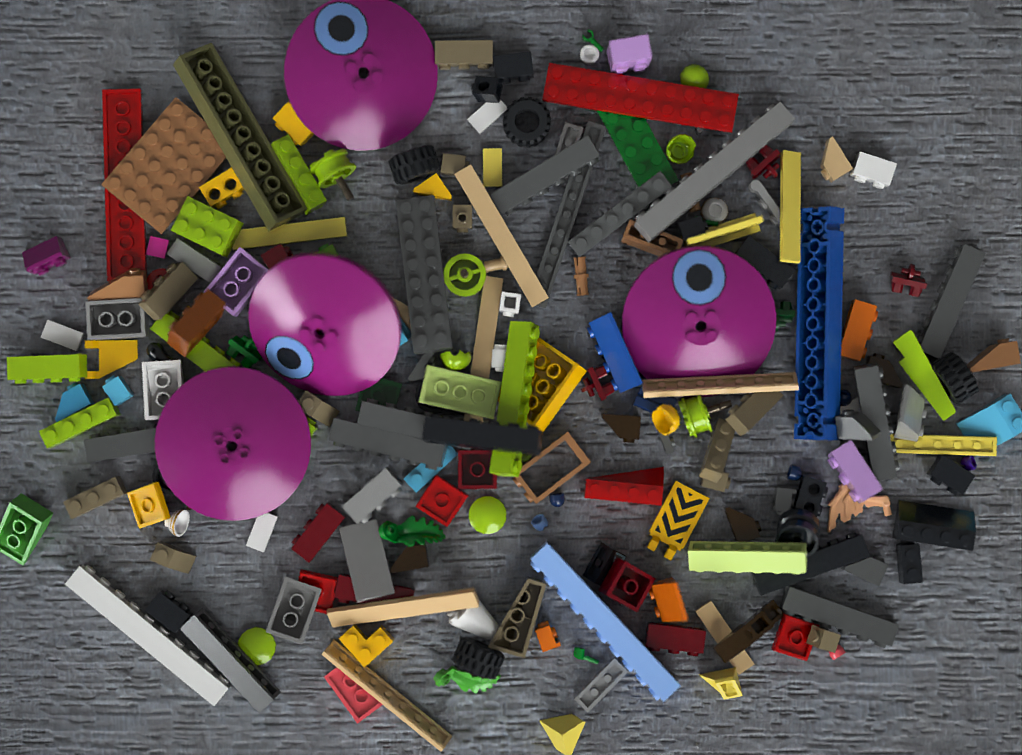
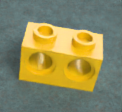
[199,167,245,209]

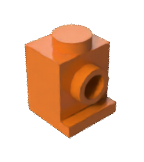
[535,620,561,652]

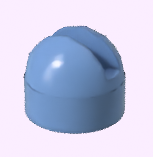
[531,514,548,531]

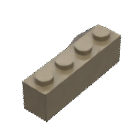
[488,577,547,658]

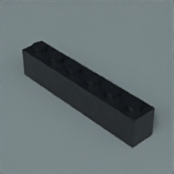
[422,414,543,456]
[751,532,870,596]

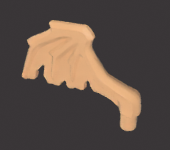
[827,484,892,533]

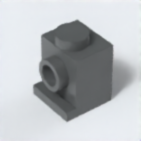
[772,487,796,515]

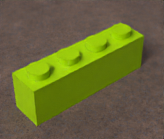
[271,134,327,215]
[7,354,87,384]
[39,397,121,448]

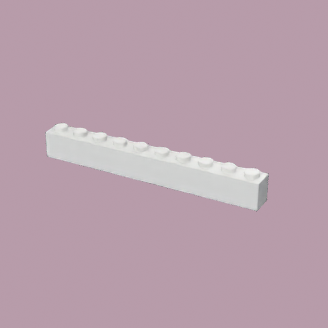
[65,565,231,706]

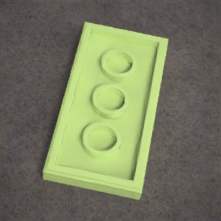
[418,365,501,419]

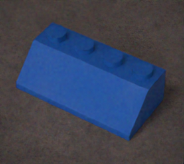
[587,312,642,393]

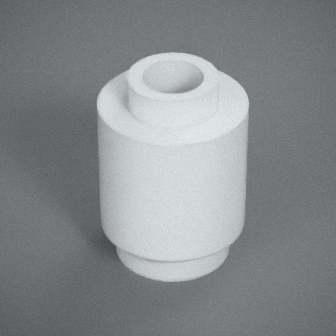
[491,344,507,372]

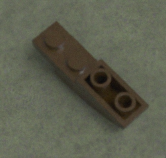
[713,600,783,663]

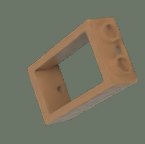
[512,431,591,504]

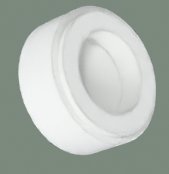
[580,44,599,65]

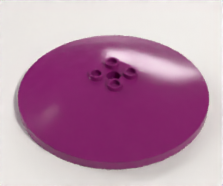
[155,366,311,521]

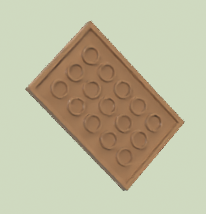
[101,97,226,234]

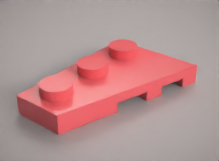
[323,667,383,724]

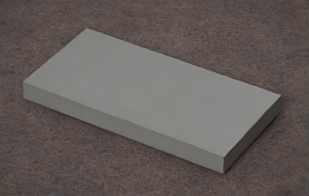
[339,519,395,603]

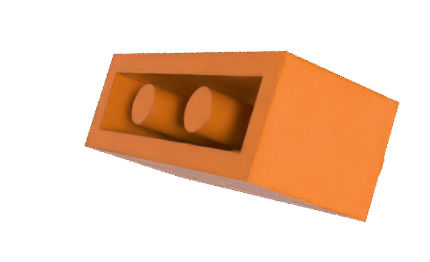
[841,299,878,362]

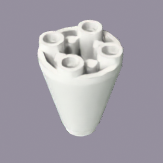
[447,598,499,640]

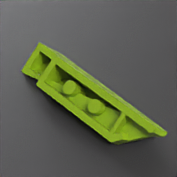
[893,330,956,421]

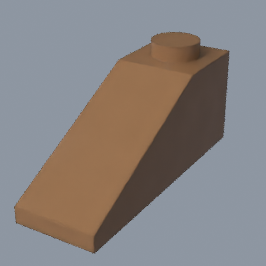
[87,268,148,301]
[967,338,1021,372]

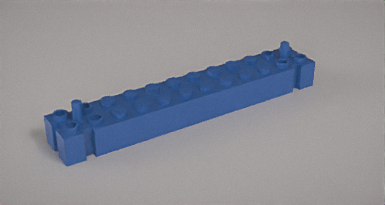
[794,206,844,440]

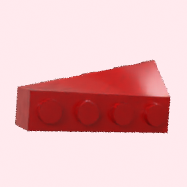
[584,467,664,506]

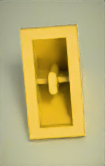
[413,173,452,201]

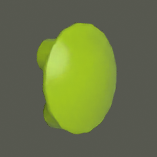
[469,496,506,534]
[238,627,276,666]

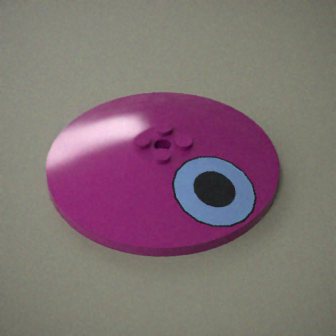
[284,0,438,151]
[621,246,776,398]
[249,252,401,396]

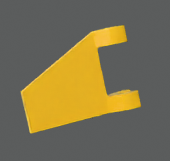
[85,340,138,379]

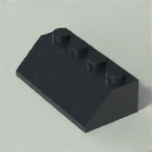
[892,500,976,551]

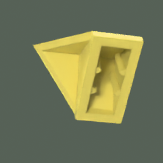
[698,667,743,699]
[539,714,586,755]

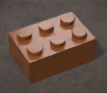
[167,289,226,357]

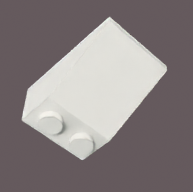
[142,360,184,420]

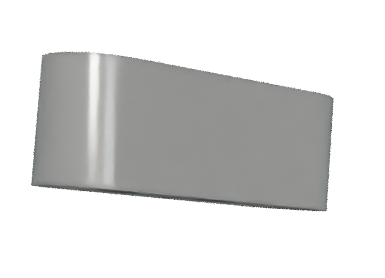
[167,238,222,283]

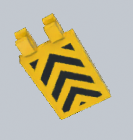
[646,480,710,560]

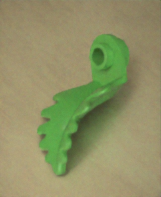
[433,666,501,694]

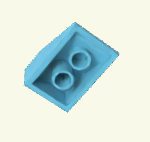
[956,394,1022,456]

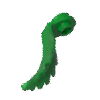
[378,516,446,547]

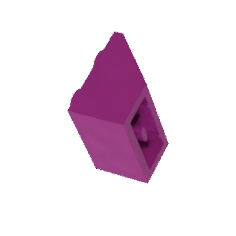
[22,236,71,276]

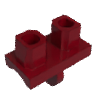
[746,145,780,180]
[890,264,927,297]
[581,366,615,401]

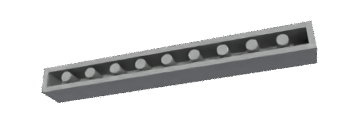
[634,102,795,243]

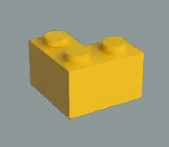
[339,624,394,667]

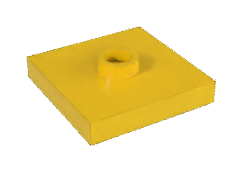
[127,481,171,529]

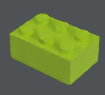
[171,196,244,258]

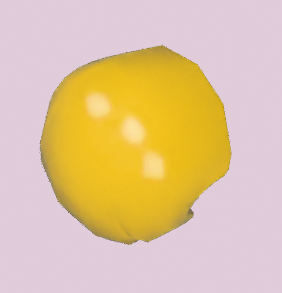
[652,404,680,435]

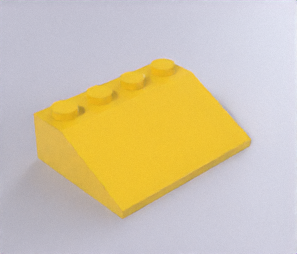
[497,337,587,432]

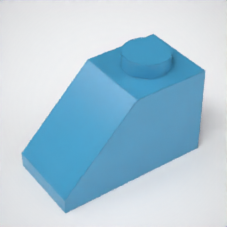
[55,382,95,422]

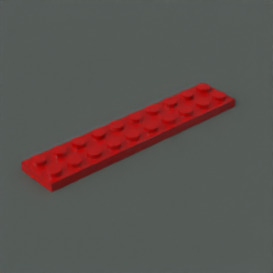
[542,63,739,133]
[102,88,147,281]

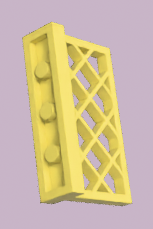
[681,213,764,247]

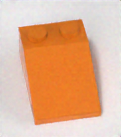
[649,577,688,622]

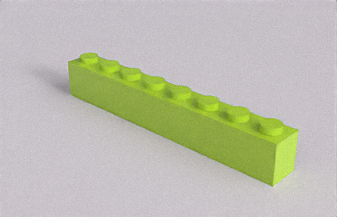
[489,321,540,477]

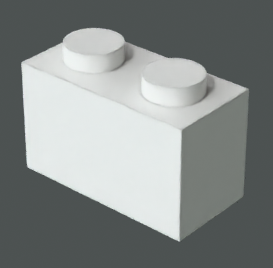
[850,152,897,189]

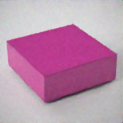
[146,236,170,259]

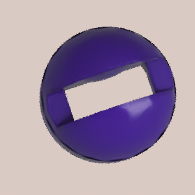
[960,455,977,471]

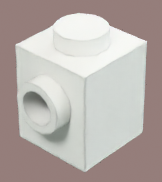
[499,292,521,317]

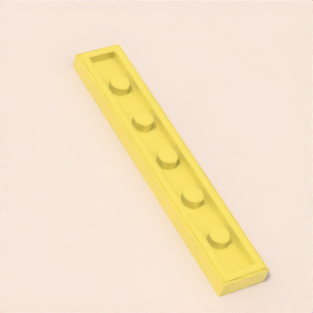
[780,150,801,264]
[233,217,347,250]
[890,434,997,456]

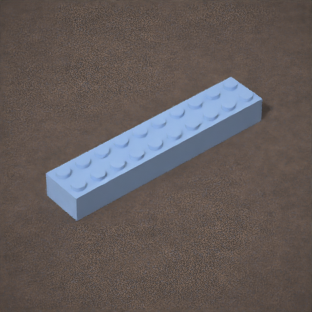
[530,541,680,702]

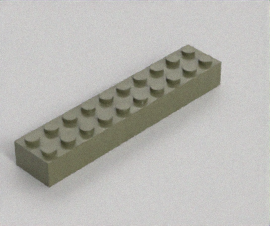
[173,42,308,231]

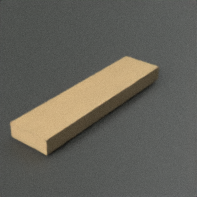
[695,600,754,675]

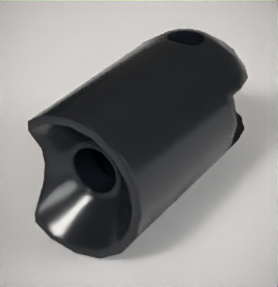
[146,342,174,361]

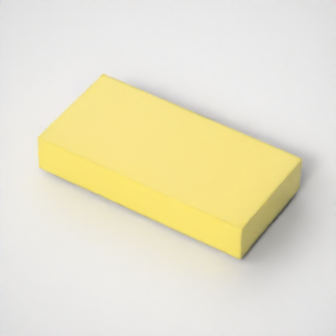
[483,148,502,187]

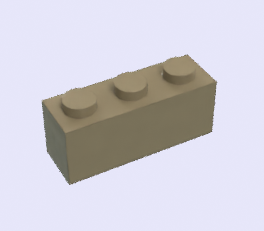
[435,40,493,70]
[138,262,198,320]
[725,391,784,436]
[699,418,735,483]
[63,476,127,519]

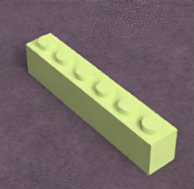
[688,541,807,574]

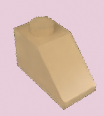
[821,136,853,183]

